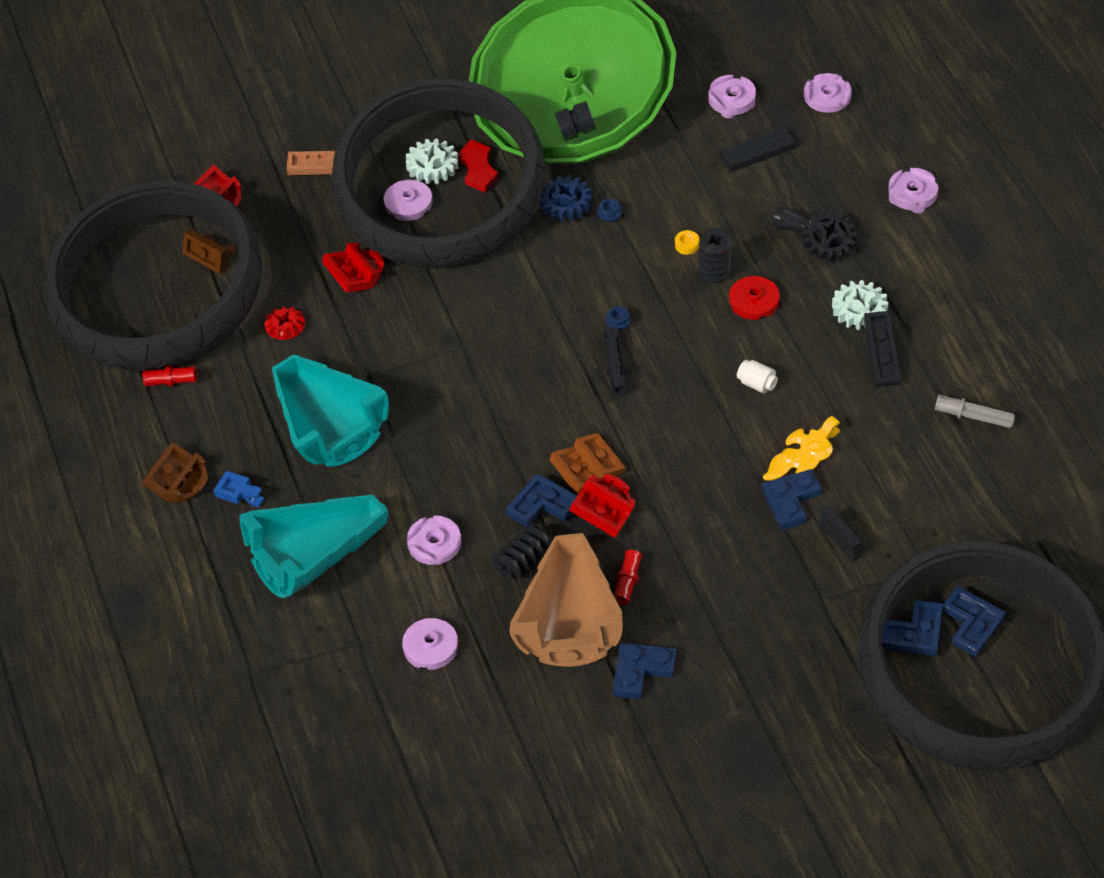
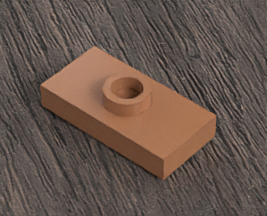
[287,151,336,175]

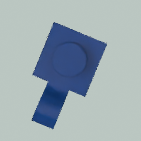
[213,471,264,507]

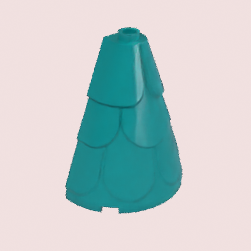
[272,354,389,467]
[239,495,389,598]

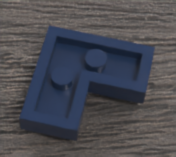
[761,469,822,531]
[505,474,577,527]
[942,586,1006,657]
[882,600,943,656]
[613,643,676,699]

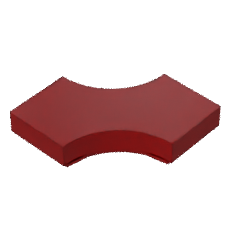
[458,140,499,193]

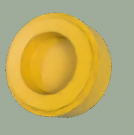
[675,230,700,255]

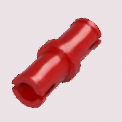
[143,366,197,387]
[613,550,642,605]

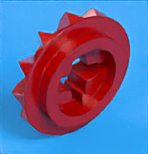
[264,305,305,340]

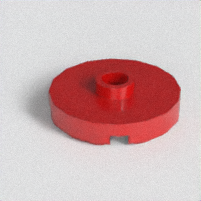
[729,276,780,320]

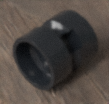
[554,101,597,142]

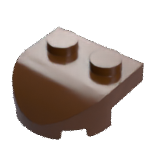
[142,442,208,503]

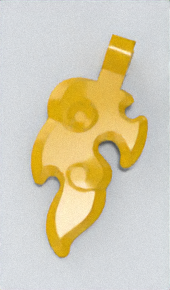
[763,416,840,481]

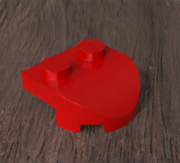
[193,165,242,207]
[322,243,384,293]
[569,474,635,538]

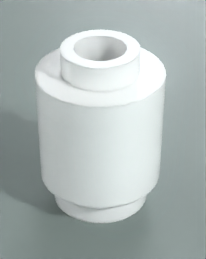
[737,360,778,394]

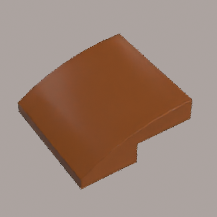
[550,433,626,495]

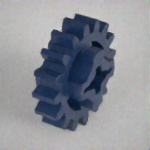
[539,175,592,222]

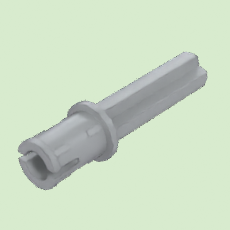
[935,394,1015,428]

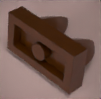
[183,229,235,274]

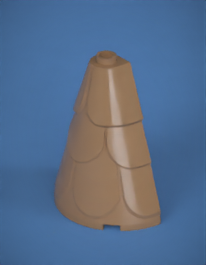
[510,533,623,667]

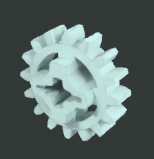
[406,139,458,184]
[832,280,888,330]

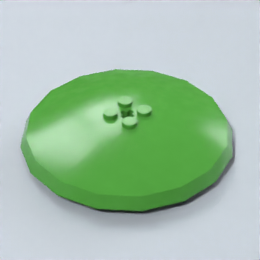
[469,0,676,164]

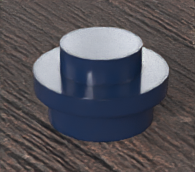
[597,199,622,222]
[606,306,631,330]

